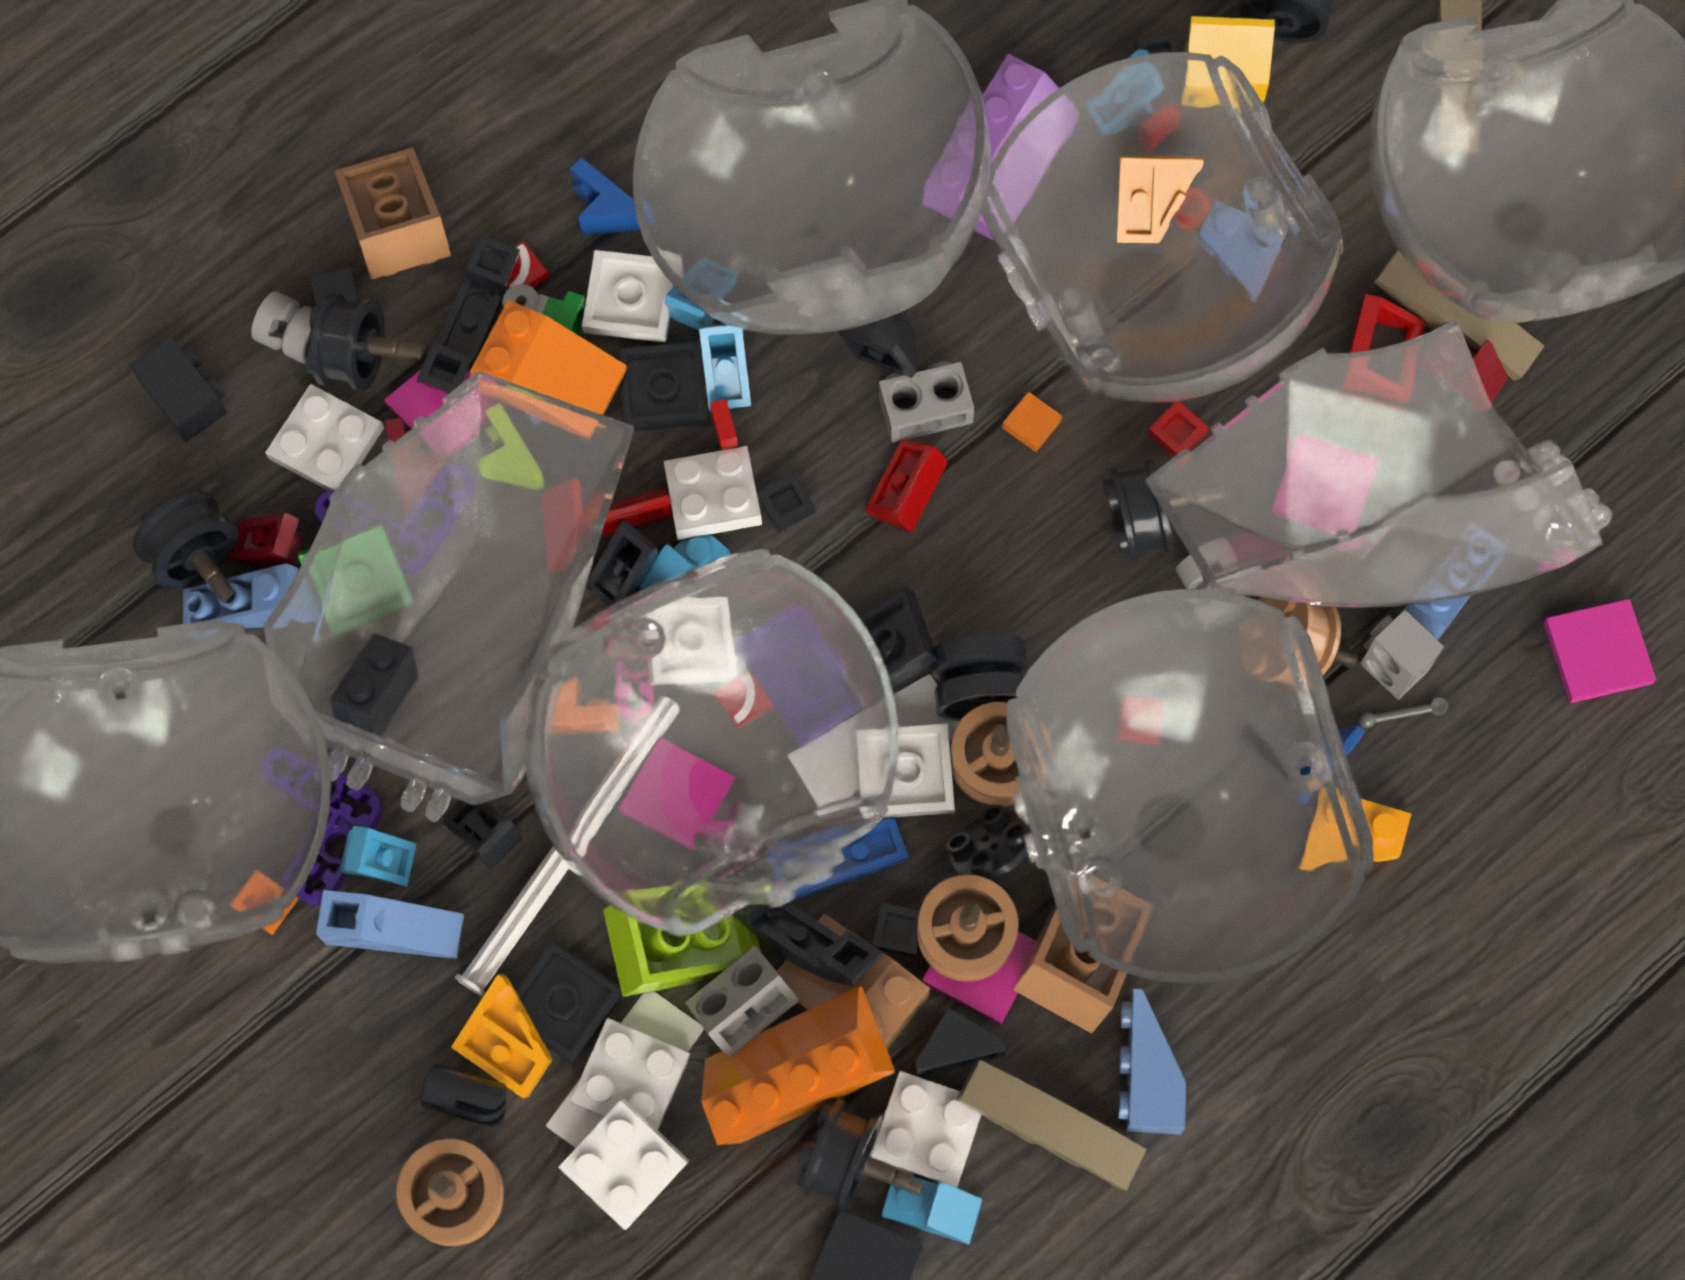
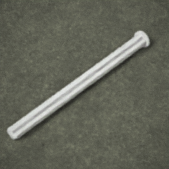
[455,695,679,998]

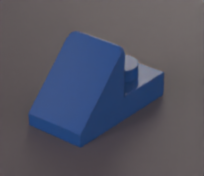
[570,157,646,234]

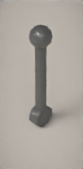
[1358,697,1448,728]

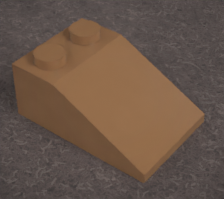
[334,147,451,280]
[1013,865,1153,1034]
[777,914,929,1049]

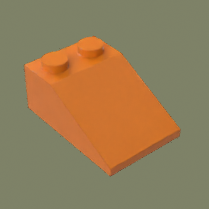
[470,300,627,440]

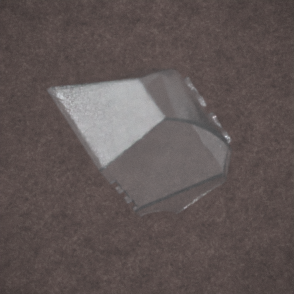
[1146,320,1613,608]
[264,371,634,822]

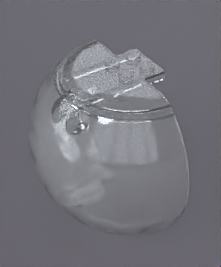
[633,0,992,334]
[1369,0,1685,323]
[978,52,1344,403]
[524,549,898,936]
[1007,589,1374,984]
[0,620,331,963]

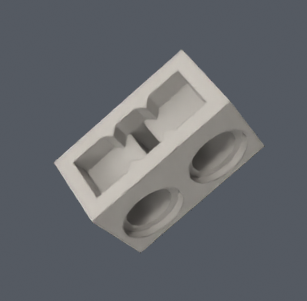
[879,361,974,443]
[1361,610,1444,700]
[685,946,799,1058]

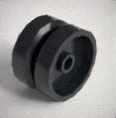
[1239,0,1334,43]
[931,633,1032,721]

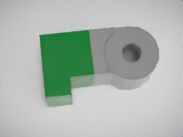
[502,284,586,336]

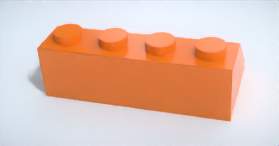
[701,986,895,1145]

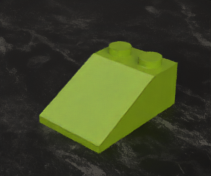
[603,881,761,997]

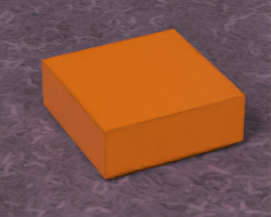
[1002,392,1062,452]

